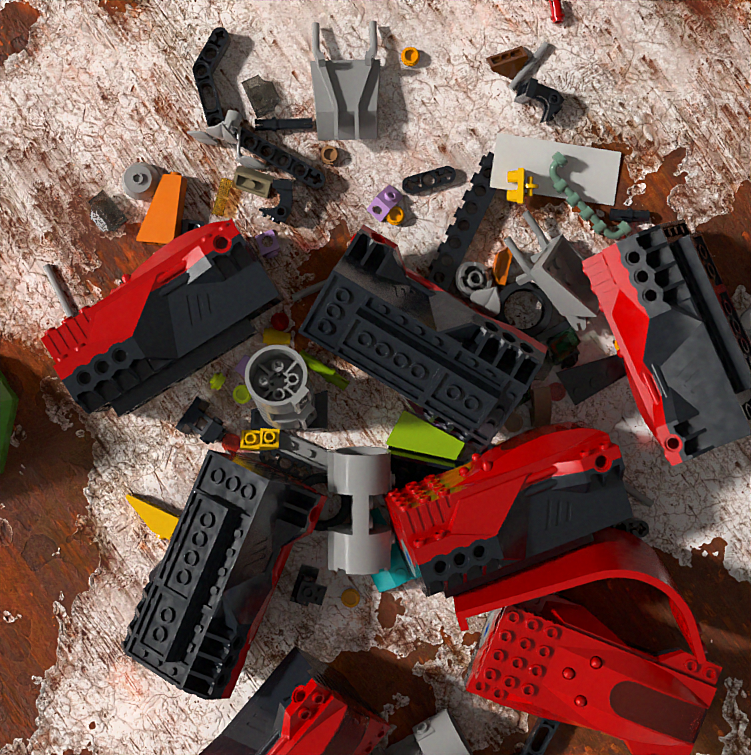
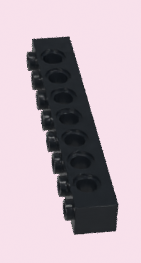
[424,151,497,291]

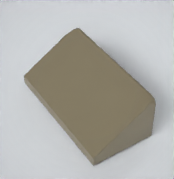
[232,165,275,199]

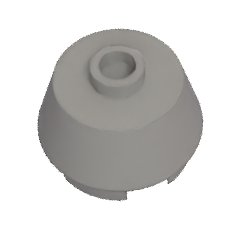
[121,162,160,200]
[453,262,492,298]

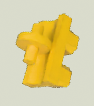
[507,168,539,205]

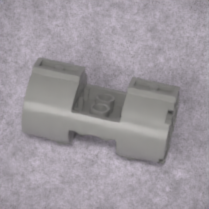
[245,345,317,430]
[327,446,395,575]
[368,708,474,755]

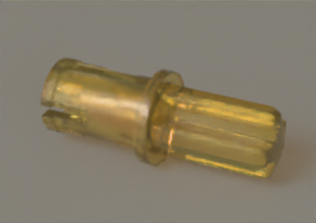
[211,178,232,217]

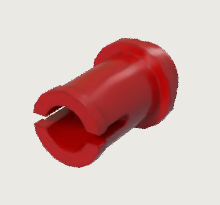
[549,0,566,24]

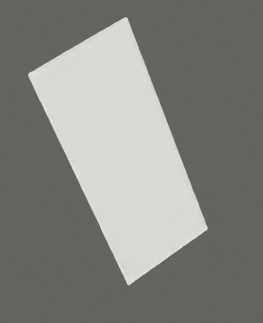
[490,133,621,206]

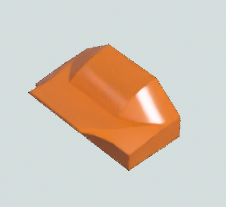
[491,247,513,286]

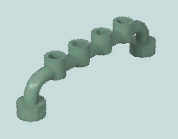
[549,151,633,240]

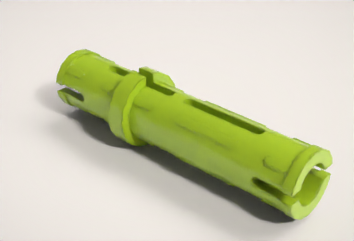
[299,349,350,391]

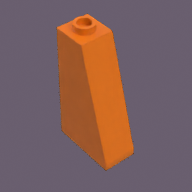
[136,172,187,246]

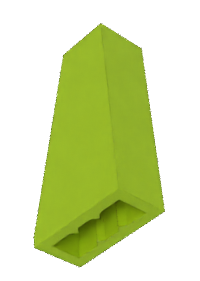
[386,410,466,460]

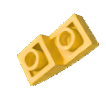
[240,428,280,451]

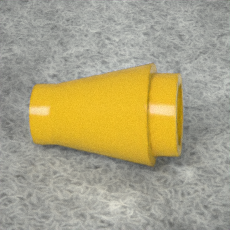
[262,327,291,346]

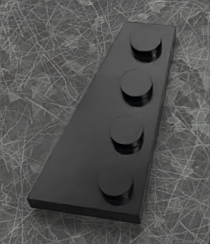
[555,354,627,406]
[251,390,328,429]

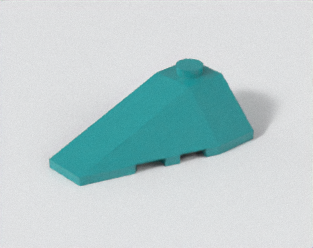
[370,507,413,593]

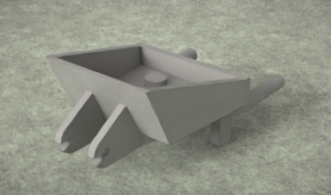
[310,21,380,140]
[503,210,601,331]

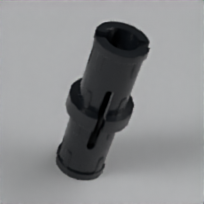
[609,208,650,223]

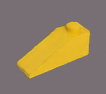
[125,493,181,541]

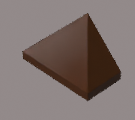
[486,46,528,80]

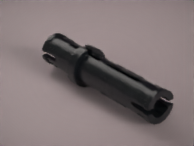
[255,117,313,132]

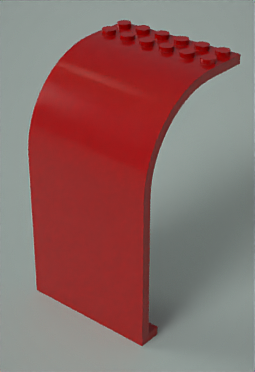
[453,527,708,664]

